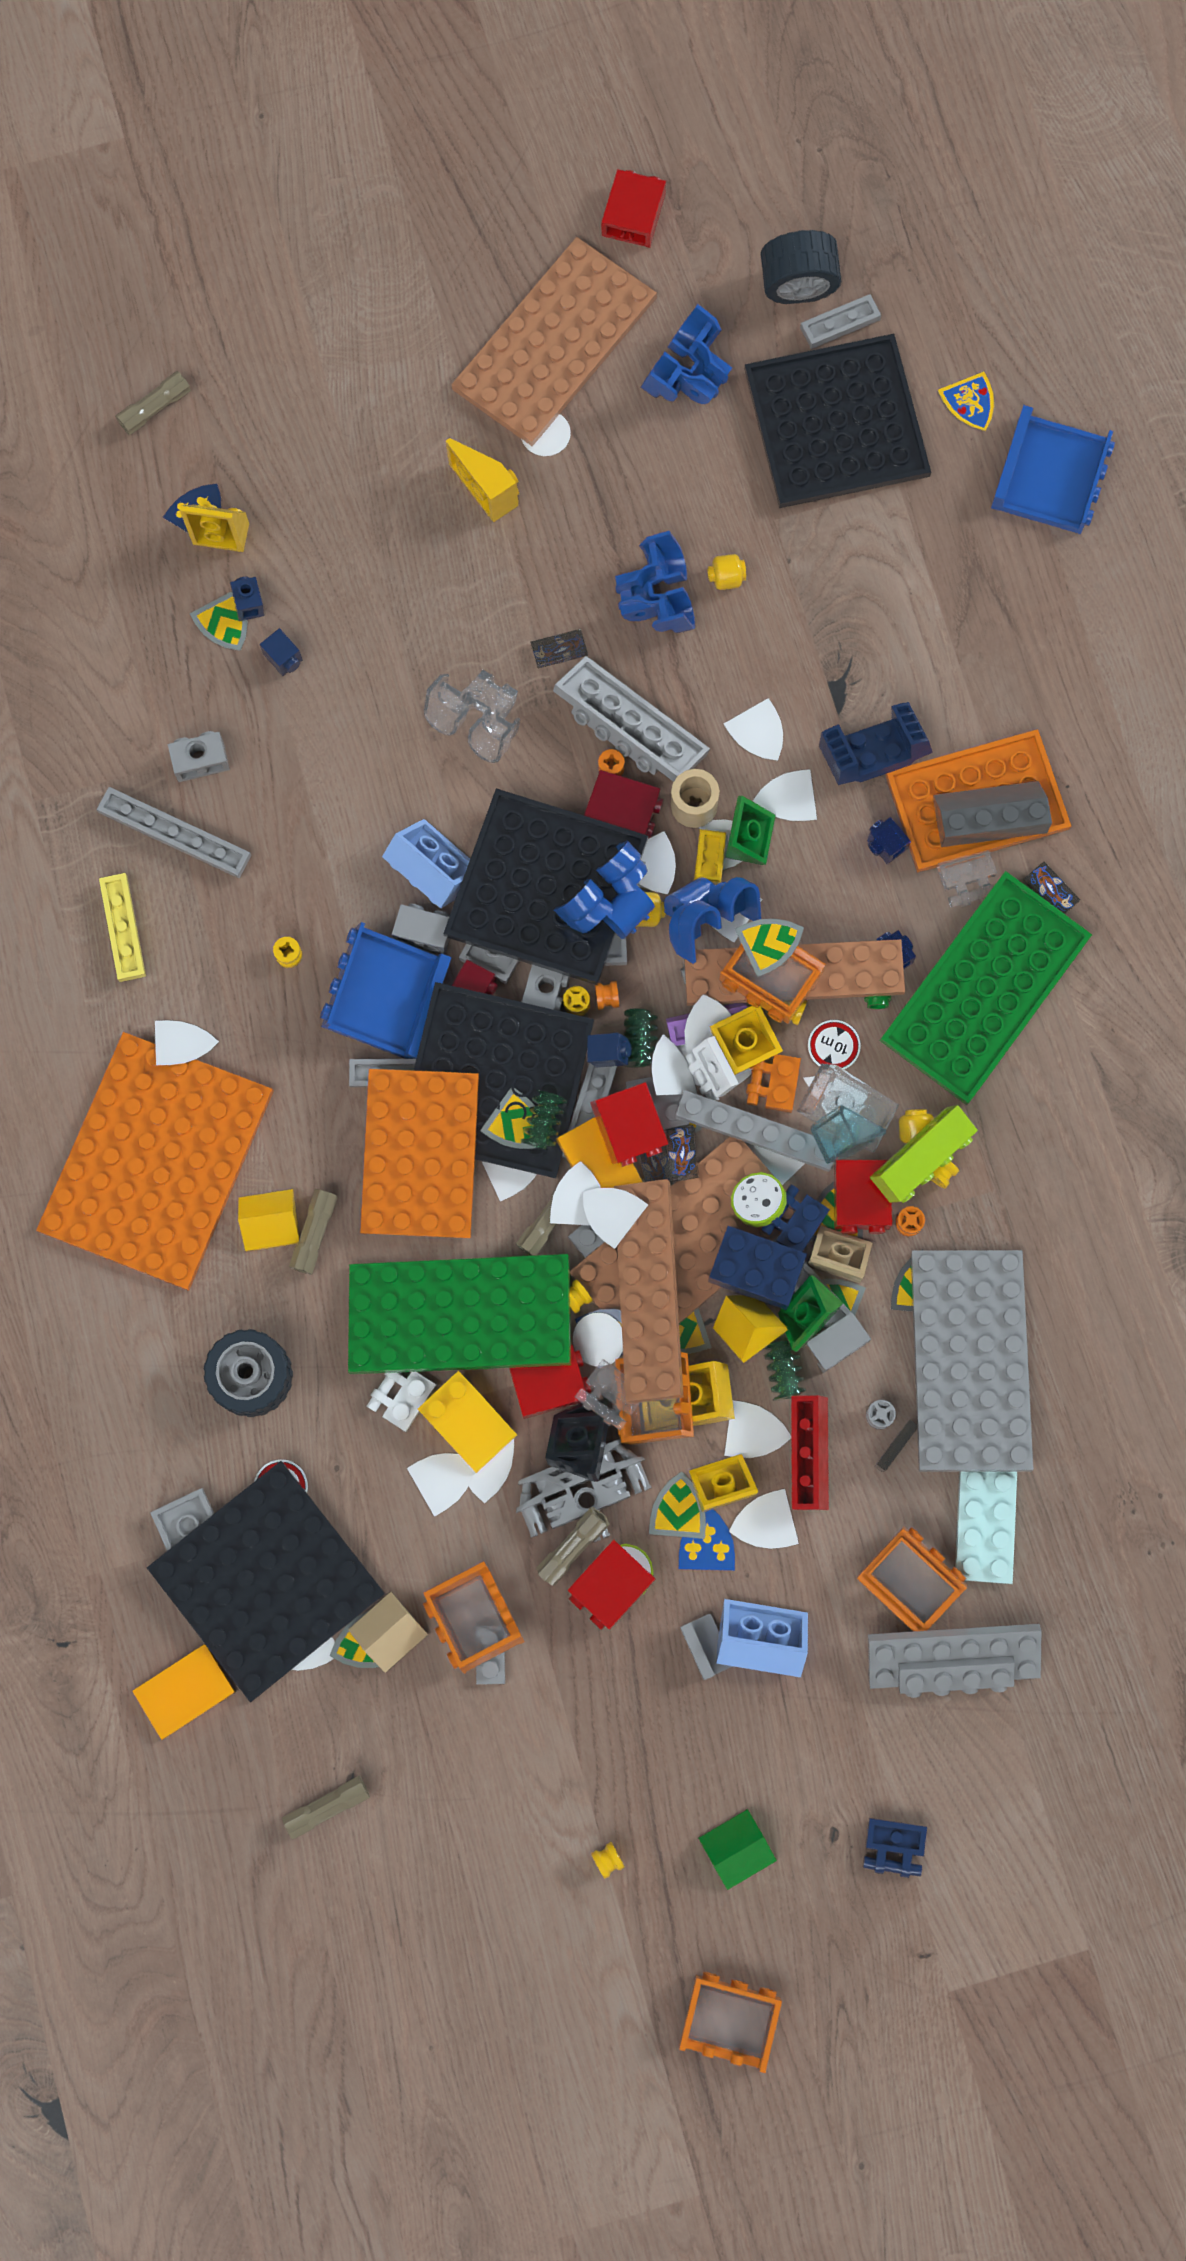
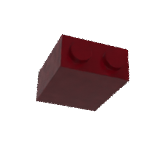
[584,770,664,838]

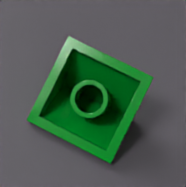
[725,795,776,865]
[778,1275,844,1352]
[698,1809,777,1890]

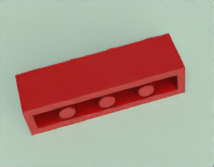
[791,1395,829,1510]

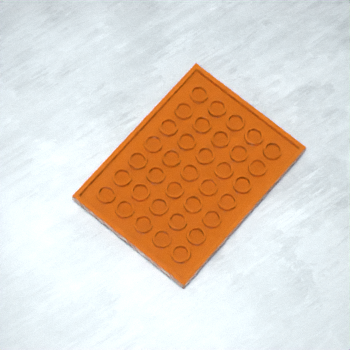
[36,1032,274,1291]

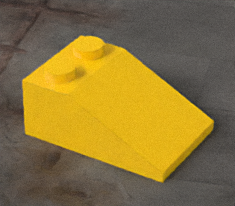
[446,438,519,523]
[180,504,249,552]
[642,1361,735,1431]
[418,1371,517,1474]

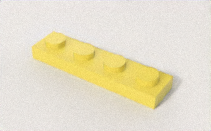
[99,873,146,982]

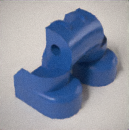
[640,304,732,404]
[615,531,695,633]
[554,841,655,939]
[664,877,761,964]

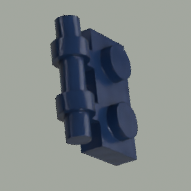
[760,1184,830,1252]
[863,1818,927,1878]

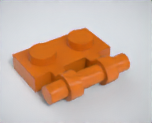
[746,1054,801,1113]

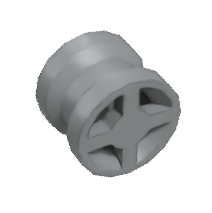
[866,1400,896,1429]

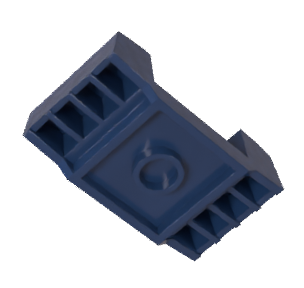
[819,702,933,785]

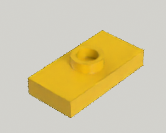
[694,829,726,885]

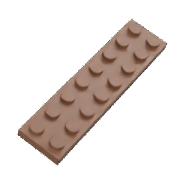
[684,939,905,1006]
[614,1179,683,1404]

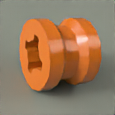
[598,749,625,776]
[595,981,619,1010]
[895,1206,925,1237]

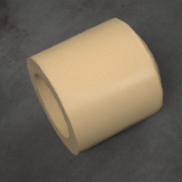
[670,769,720,828]

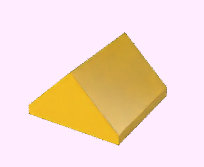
[710,1006,783,1075]
[238,1189,300,1252]
[713,1295,788,1363]
[689,1454,758,1513]

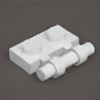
[686,1036,739,1101]
[367,1372,437,1432]

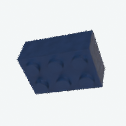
[708,1226,807,1310]

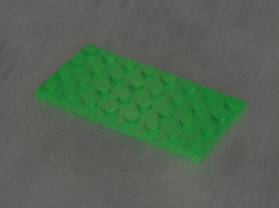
[879,871,1093,1105]
[348,1254,571,1374]

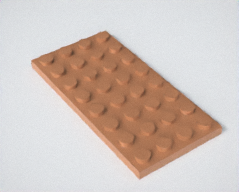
[451,237,657,447]
[570,1137,795,1324]

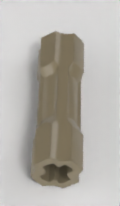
[115,371,191,435]
[289,1189,338,1275]
[516,1189,557,1256]
[536,1507,610,1586]
[282,1775,370,1840]

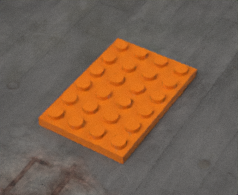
[885,729,1071,873]
[360,1069,479,1238]

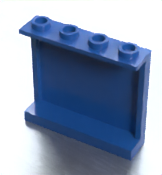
[991,405,1115,534]
[320,922,451,1059]

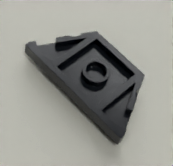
[545,1392,613,1482]

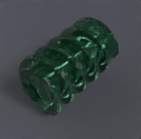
[624,1008,658,1068]
[520,1090,568,1150]
[763,1341,807,1401]

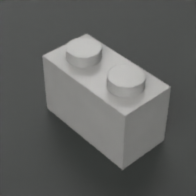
[392,903,450,955]

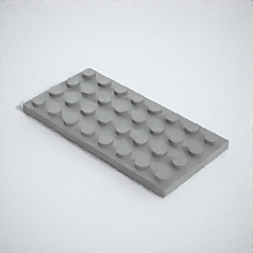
[911,1250,1033,1472]

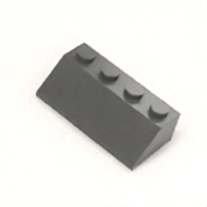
[933,781,1052,847]

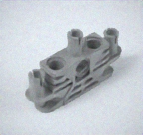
[516,1439,652,1542]

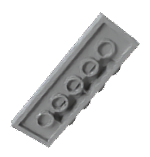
[553,656,710,782]
[868,1624,1042,1698]

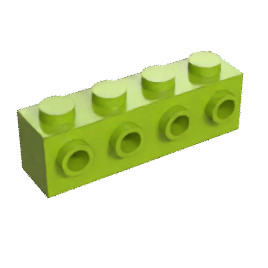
[870,1105,978,1203]

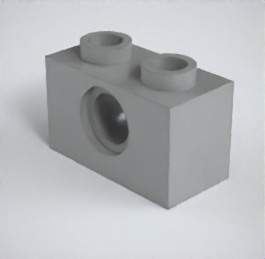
[168,731,230,782]
[522,965,570,1011]

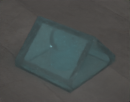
[810,1105,886,1164]

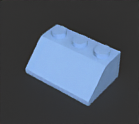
[382,819,470,908]
[716,1599,808,1677]

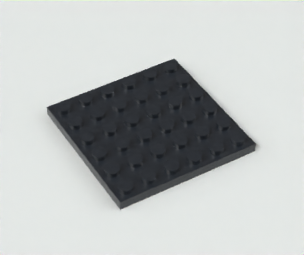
[744,333,931,508]
[443,788,648,986]
[414,982,594,1179]
[146,1461,386,1703]

